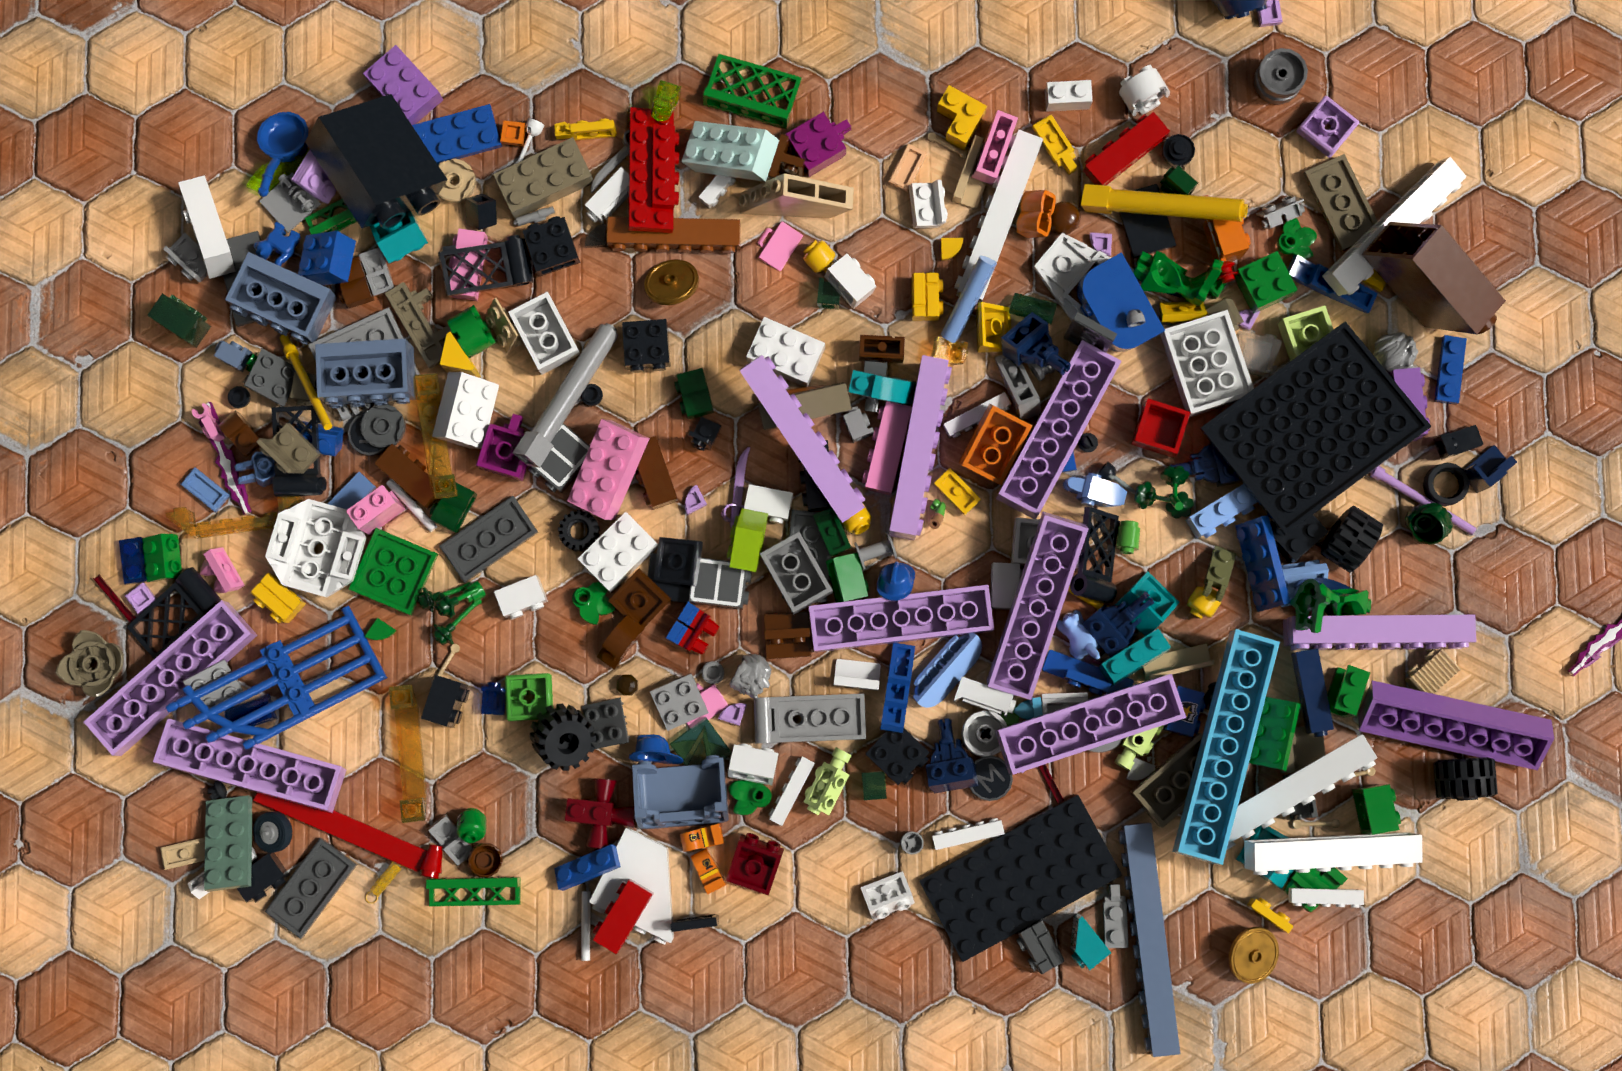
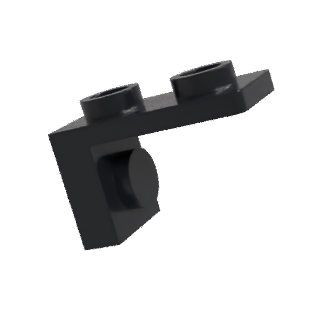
[688,416,722,451]
[1433,425,1483,460]

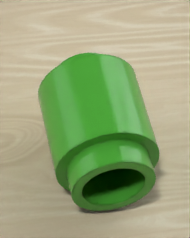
[1116,520,1140,554]

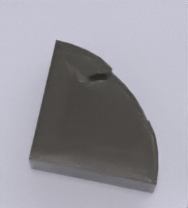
[585,224,607,248]

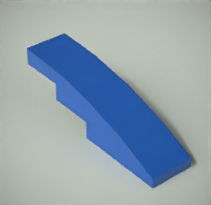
[1287,255,1378,313]
[880,643,915,733]

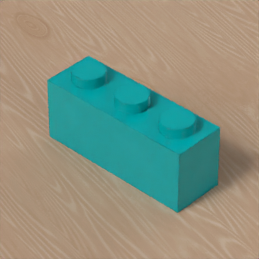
[1099,628,1171,687]

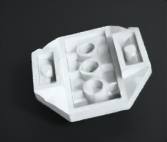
[265,499,366,598]

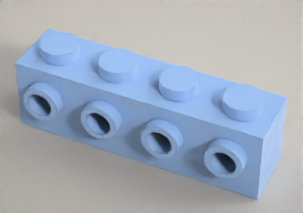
[1185,484,1257,539]

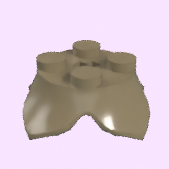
[55,630,124,697]

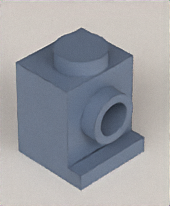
[214,340,252,372]

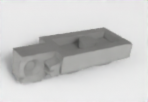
[1103,884,1128,948]

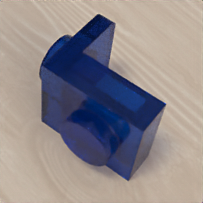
[481,682,506,715]

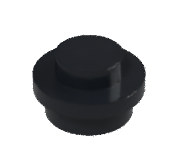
[581,384,603,406]
[228,386,251,409]

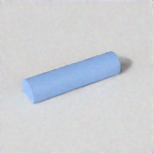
[941,256,997,343]

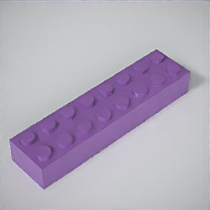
[1358,680,1554,770]

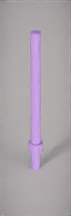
[1370,466,1476,535]

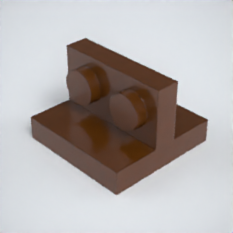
[767,134,805,180]
[764,612,811,659]

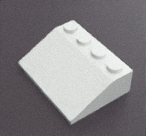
[1160,310,1254,417]

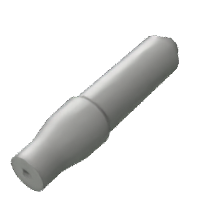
[513,206,555,226]

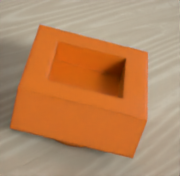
[500,120,526,147]

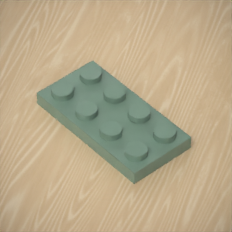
[204,795,252,892]

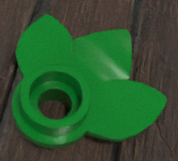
[1277,218,1317,259]
[572,582,615,625]
[728,780,772,815]

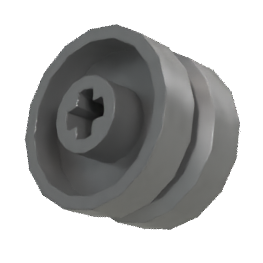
[1253,48,1308,105]

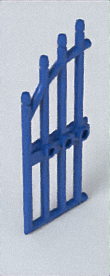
[165,606,387,749]

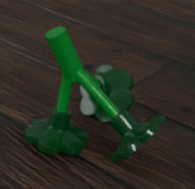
[1134,466,1194,519]

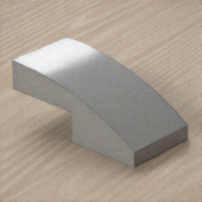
[359,247,394,296]
[428,814,473,866]

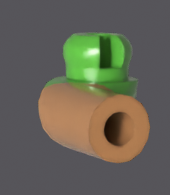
[929,499,946,529]

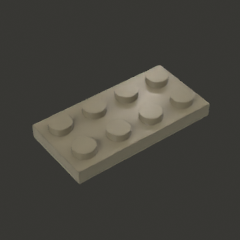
[1303,154,1377,252]

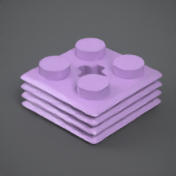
[1297,96,1359,158]
[292,150,337,204]

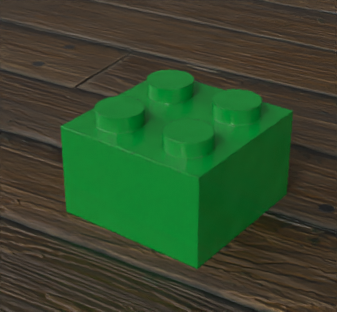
[1234,251,1298,314]
[1352,784,1401,835]

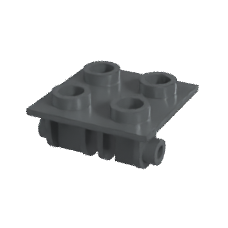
[243,348,296,407]
[582,697,630,749]

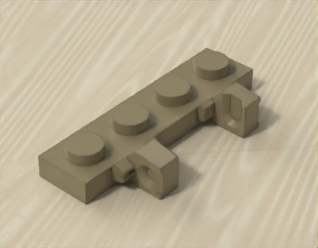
[385,282,455,369]

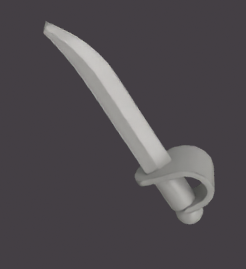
[591,130,629,193]

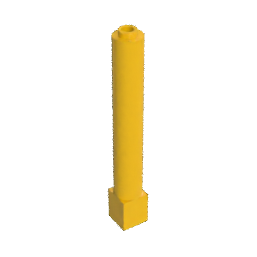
[1081,184,1248,222]

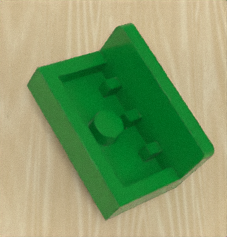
[142,534,182,582]

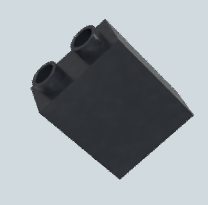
[305,94,448,229]

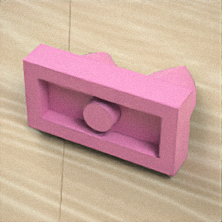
[200,547,244,593]

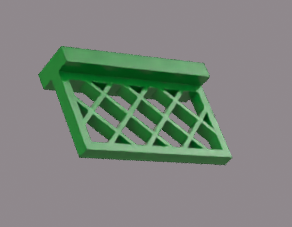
[703,54,802,129]

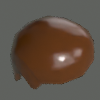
[1050,202,1081,235]
[468,843,503,877]

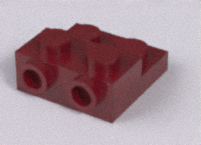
[726,833,784,896]

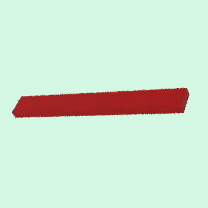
[253,792,427,872]

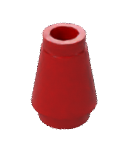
[420,844,443,879]

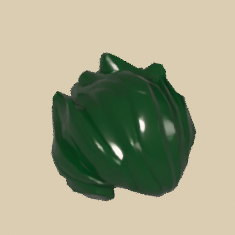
[1405,503,1453,545]

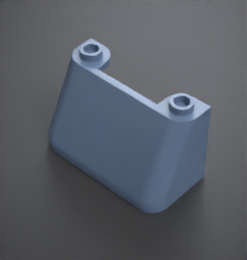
[632,755,729,829]

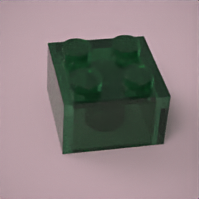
[147,293,212,348]

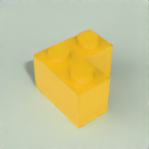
[937,85,987,150]

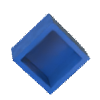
[298,231,356,285]

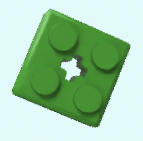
[505,673,553,721]

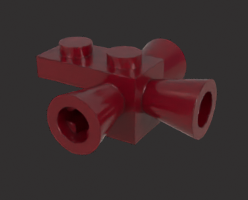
[565,778,635,848]

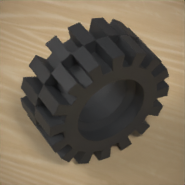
[558,510,600,552]

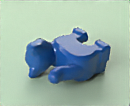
[254,222,301,266]

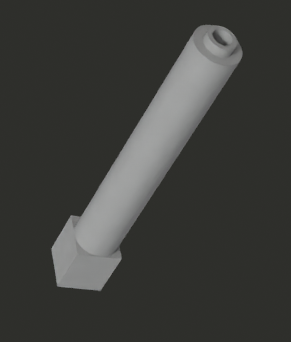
[513,323,618,468]

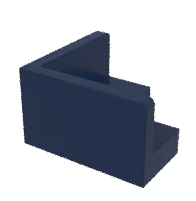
[1464,445,1517,493]

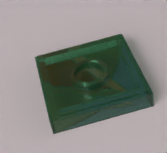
[670,717,732,766]

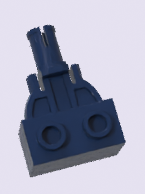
[1001,312,1071,375]
[1169,442,1241,487]
[1082,592,1154,658]
[926,719,978,794]

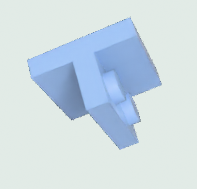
[1281,560,1329,607]

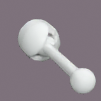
[514,118,544,164]

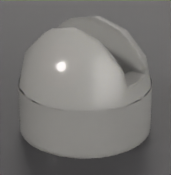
[1126,309,1146,327]

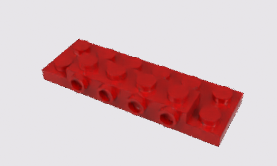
[628,107,679,233]

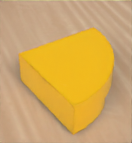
[941,238,963,261]

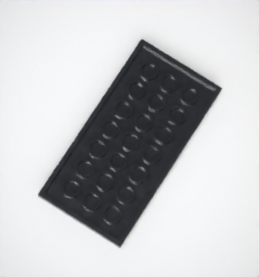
[919,795,1122,962]

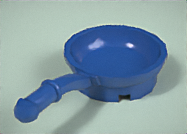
[257,112,308,197]

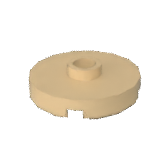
[438,159,476,203]

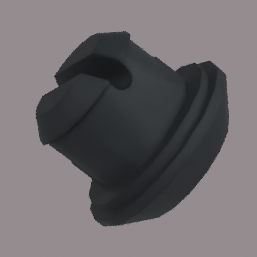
[1078,433,1098,452]
[207,781,227,800]

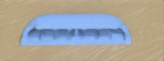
[913,633,982,708]

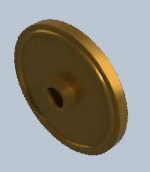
[644,259,699,305]
[1229,927,1279,984]

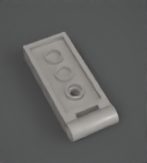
[754,694,866,744]

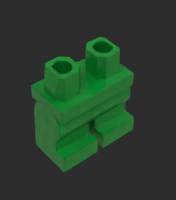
[1283,867,1348,912]

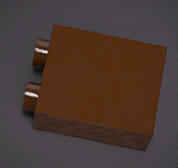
[1361,222,1506,335]

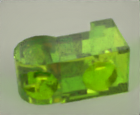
[651,80,681,121]

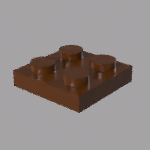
[608,568,671,628]

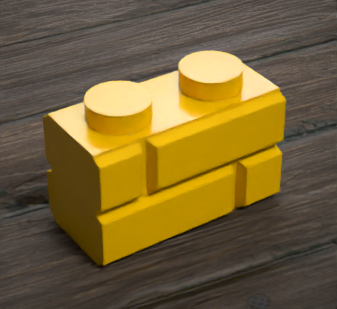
[911,273,944,321]
[251,573,306,623]

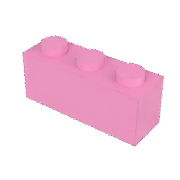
[972,110,1018,185]
[449,229,488,301]

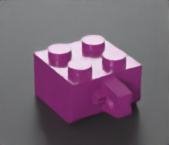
[786,111,851,177]
[476,414,527,482]

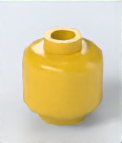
[803,240,836,273]
[839,504,872,535]
[1187,585,1221,619]

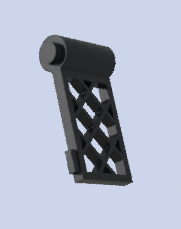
[438,235,534,296]
[272,405,327,497]
[1070,507,1120,604]
[127,567,222,659]

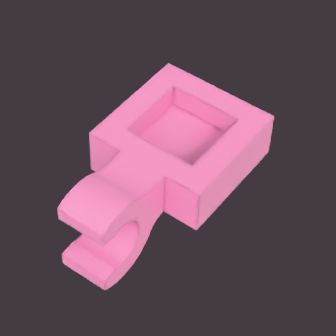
[192,403,226,442]

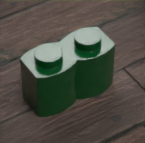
[1160,165,1199,195]
[674,368,714,419]
[430,480,477,534]

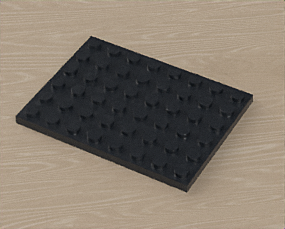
[1200,321,1431,536]

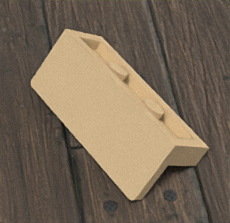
[952,135,986,210]
[1142,644,1215,681]

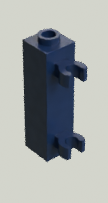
[1291,648,1334,737]

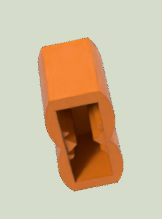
[1016,190,1056,238]

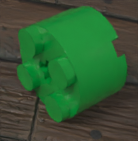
[447,305,496,358]

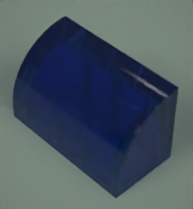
[225,693,278,733]

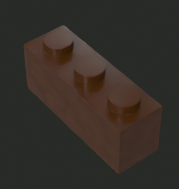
[636,436,678,510]
[374,444,443,509]

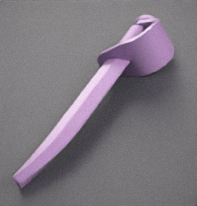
[721,447,750,528]

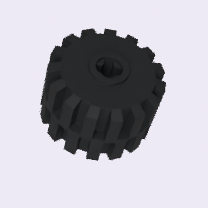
[1321,506,1383,573]
[530,703,596,771]
[1433,757,1498,801]

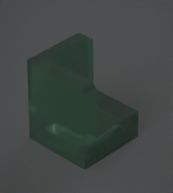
[817,277,840,310]
[861,771,887,801]

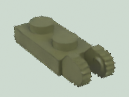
[1202,545,1236,602]

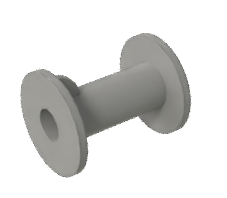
[854,531,897,570]

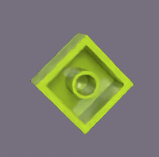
[727,508,768,572]

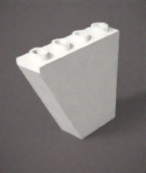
[589,827,674,945]

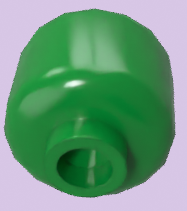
[456,808,487,843]

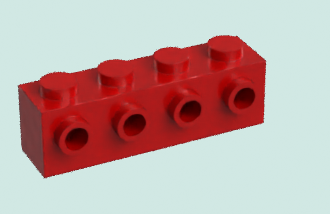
[1083,112,1170,186]

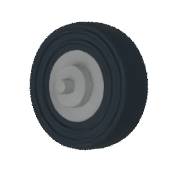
[253,811,292,853]

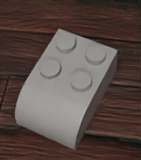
[760,532,833,615]

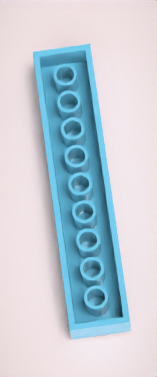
[1172,629,1280,865]

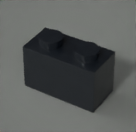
[237,853,289,903]

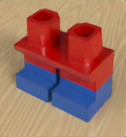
[666,602,720,655]

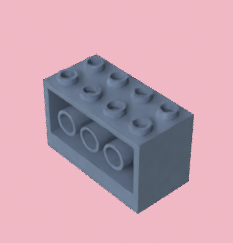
[225,252,337,345]
[315,339,416,408]

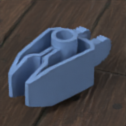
[234,452,275,487]
[1062,473,1127,507]

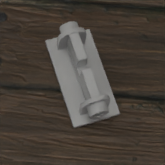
[1256,195,1305,229]

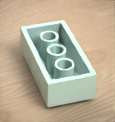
[681,121,779,182]

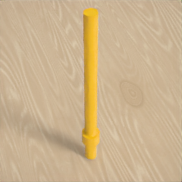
[280,335,333,430]

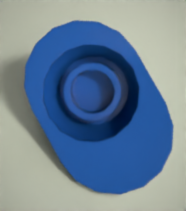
[877,562,915,601]
[629,734,684,764]

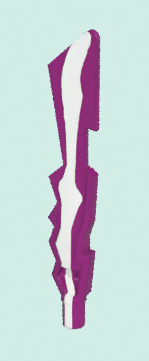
[199,402,252,515]
[1567,618,1622,677]

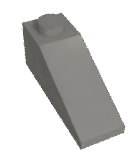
[995,354,1042,420]

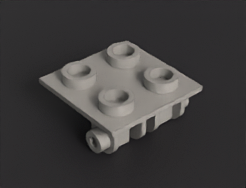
[260,173,321,233]
[183,659,243,708]
[650,673,709,731]

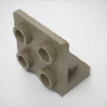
[256,423,321,474]
[1280,727,1325,774]

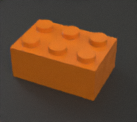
[959,404,1032,485]

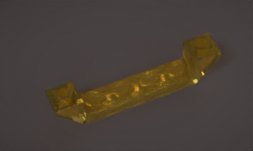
[415,373,458,499]
[166,496,305,539]
[389,684,427,823]

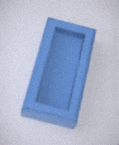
[181,467,231,513]
[328,472,376,510]

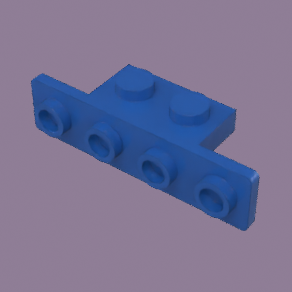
[1042,650,1134,696]

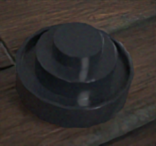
[1162,134,1195,167]

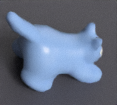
[1056,610,1101,659]

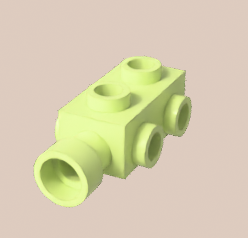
[1114,725,1165,771]
[804,747,852,815]

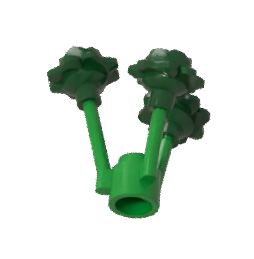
[418,581,486,645]

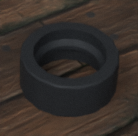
[1423,462,1470,506]

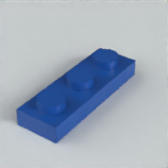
[1435,335,1467,405]
[554,844,621,891]

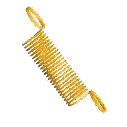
[366,861,403,903]

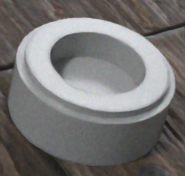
[702,661,724,684]

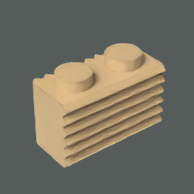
[1404,649,1461,694]

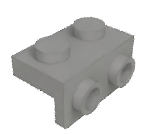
[163,233,208,283]

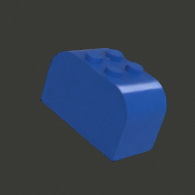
[1077,252,1165,352]

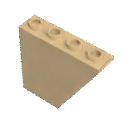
[739,173,854,218]

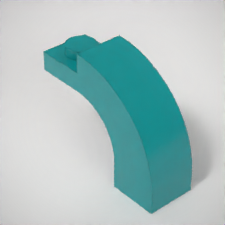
[848,370,917,404]

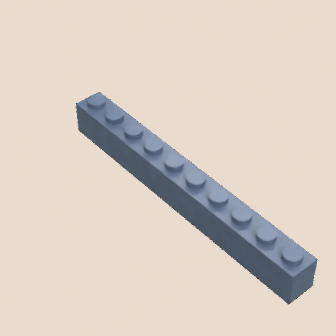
[1118,823,1180,1057]

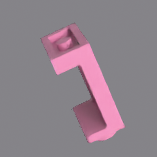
[346,485,406,535]

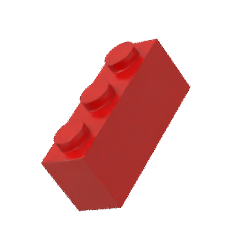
[592,879,654,954]

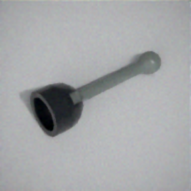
[1098,461,1137,495]

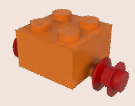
[1203,195,1251,283]

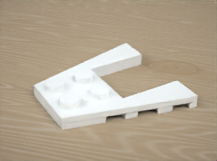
[1033,233,1138,321]

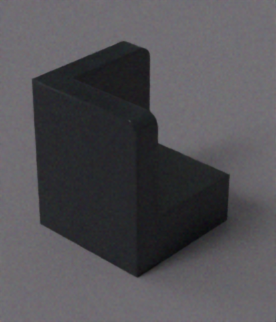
[465,194,497,230]

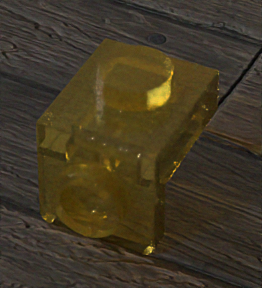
[931,337,968,366]

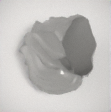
[1374,332,1418,373]
[729,654,772,698]

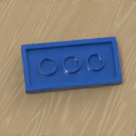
[412,104,502,165]
[1235,515,1290,612]

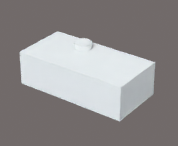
[178,175,235,279]

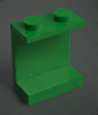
[1327,665,1371,717]

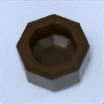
[617,675,638,696]

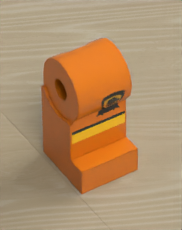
[679,823,725,852]
[691,848,727,895]

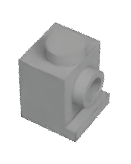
[843,406,874,443]

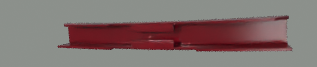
[93,574,136,623]
[1039,764,1064,804]

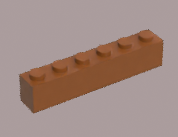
[607,217,741,254]

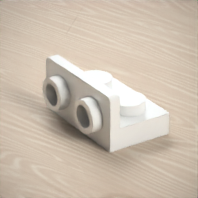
[909,180,948,228]
[861,871,915,919]

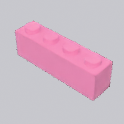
[862,401,912,496]

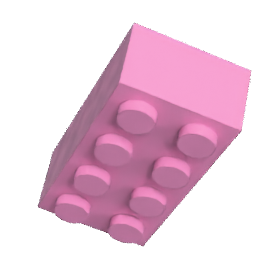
[567,419,650,520]

